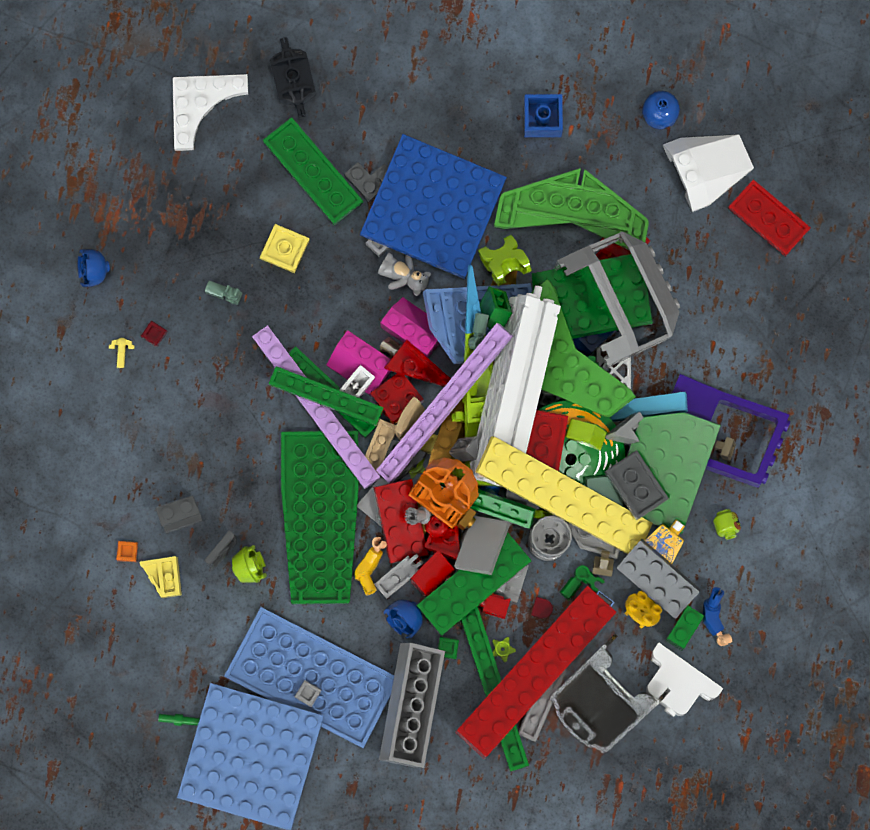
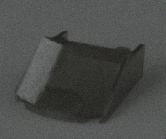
[550,634,671,754]

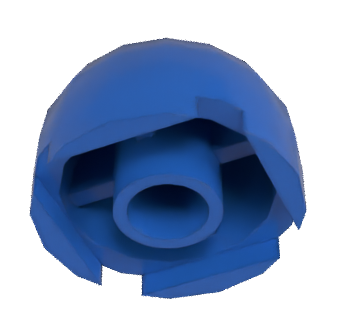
[642,91,680,130]
[78,249,110,287]
[384,599,423,638]

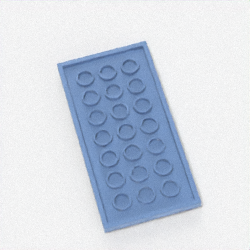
[224,607,394,749]

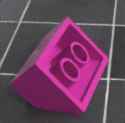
[380,297,439,358]
[326,330,392,397]

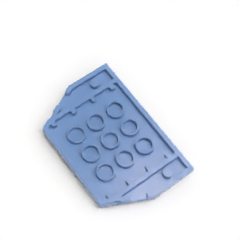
[423,283,532,364]

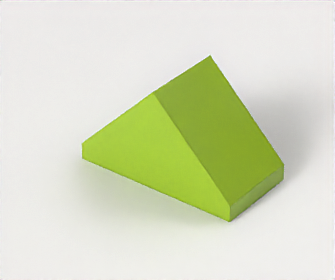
[565,419,607,451]

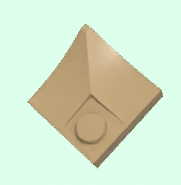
[395,397,425,441]

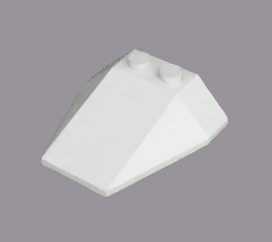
[663,135,754,212]

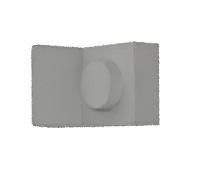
[605,412,643,444]

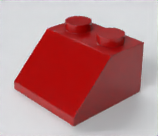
[411,551,455,598]

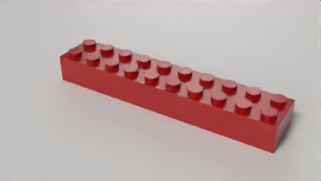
[455,586,616,759]

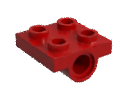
[370,373,424,424]

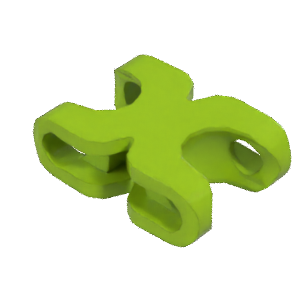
[478,235,532,286]

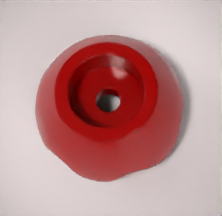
[425,515,449,538]

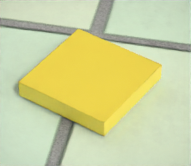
[260,224,310,273]

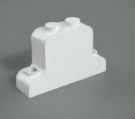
[646,643,723,717]

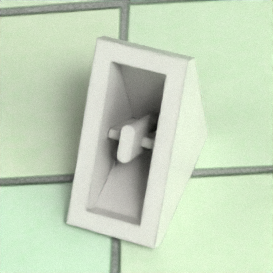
[340,365,375,398]

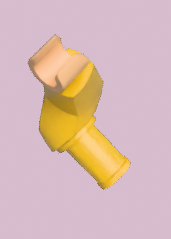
[354,537,387,595]

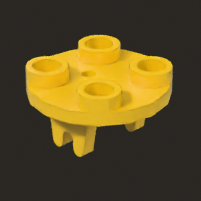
[624,591,662,629]

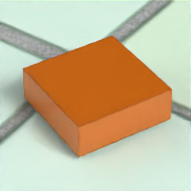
[116,541,138,562]

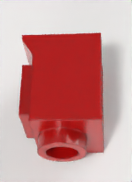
[480,594,511,620]

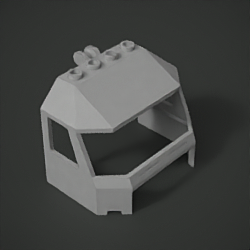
[554,231,680,369]

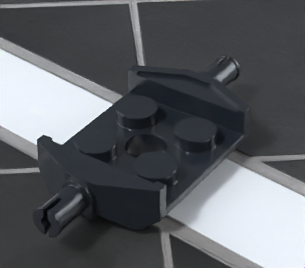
[270,37,316,117]

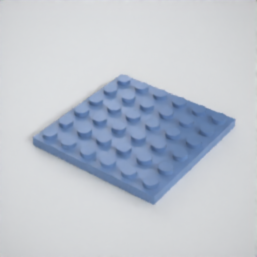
[177,683,324,830]

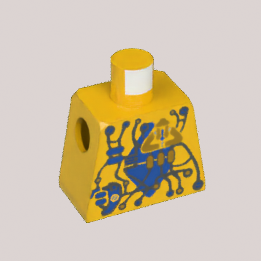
[645,520,685,564]

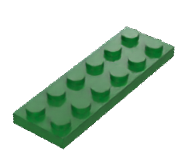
[263,117,363,225]
[417,532,532,636]

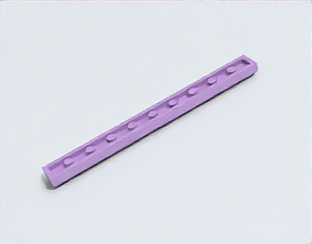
[376,323,513,483]
[252,325,380,489]

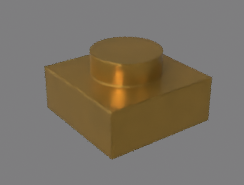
[457,508,477,530]

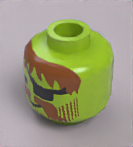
[713,509,741,540]

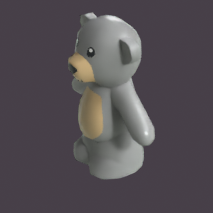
[378,253,431,296]

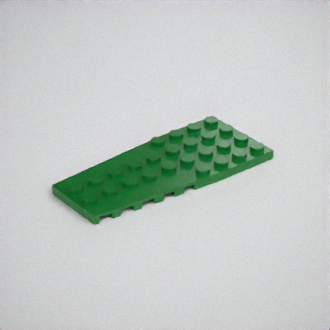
[281,431,359,605]

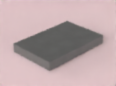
[605,450,669,520]

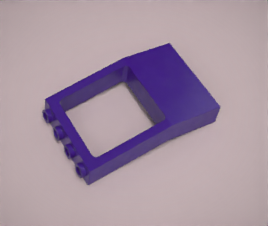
[672,374,791,488]

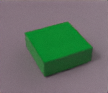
[438,637,459,660]

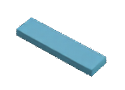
[611,392,688,422]

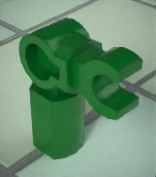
[560,565,604,600]

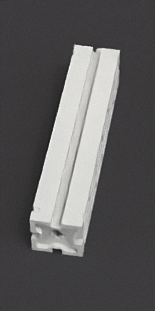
[470,286,561,487]

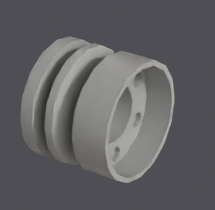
[527,516,572,561]

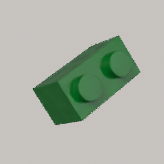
[480,286,512,329]
[665,606,704,651]

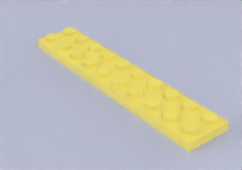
[475,436,653,554]

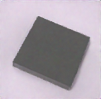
[204,530,237,570]

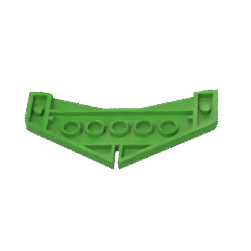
[494,168,649,251]
[531,279,636,417]

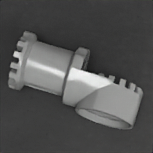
[405,502,436,525]

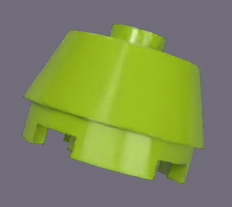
[232,545,267,583]

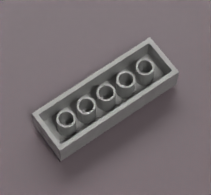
[379,643,445,768]

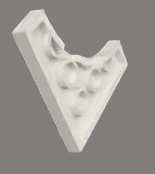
[173,74,248,151]

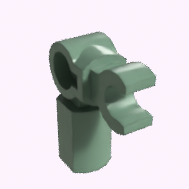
[205,281,243,305]
[468,313,489,350]

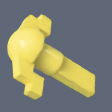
[109,337,135,368]

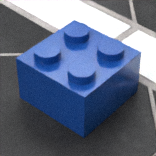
[524,94,563,137]

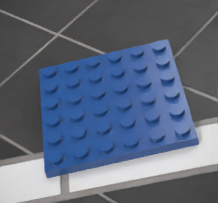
[360,134,507,279]

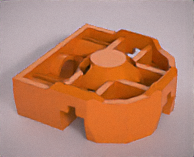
[409,457,479,528]

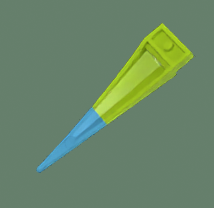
[462,265,493,423]

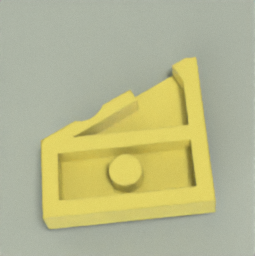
[140,556,182,598]

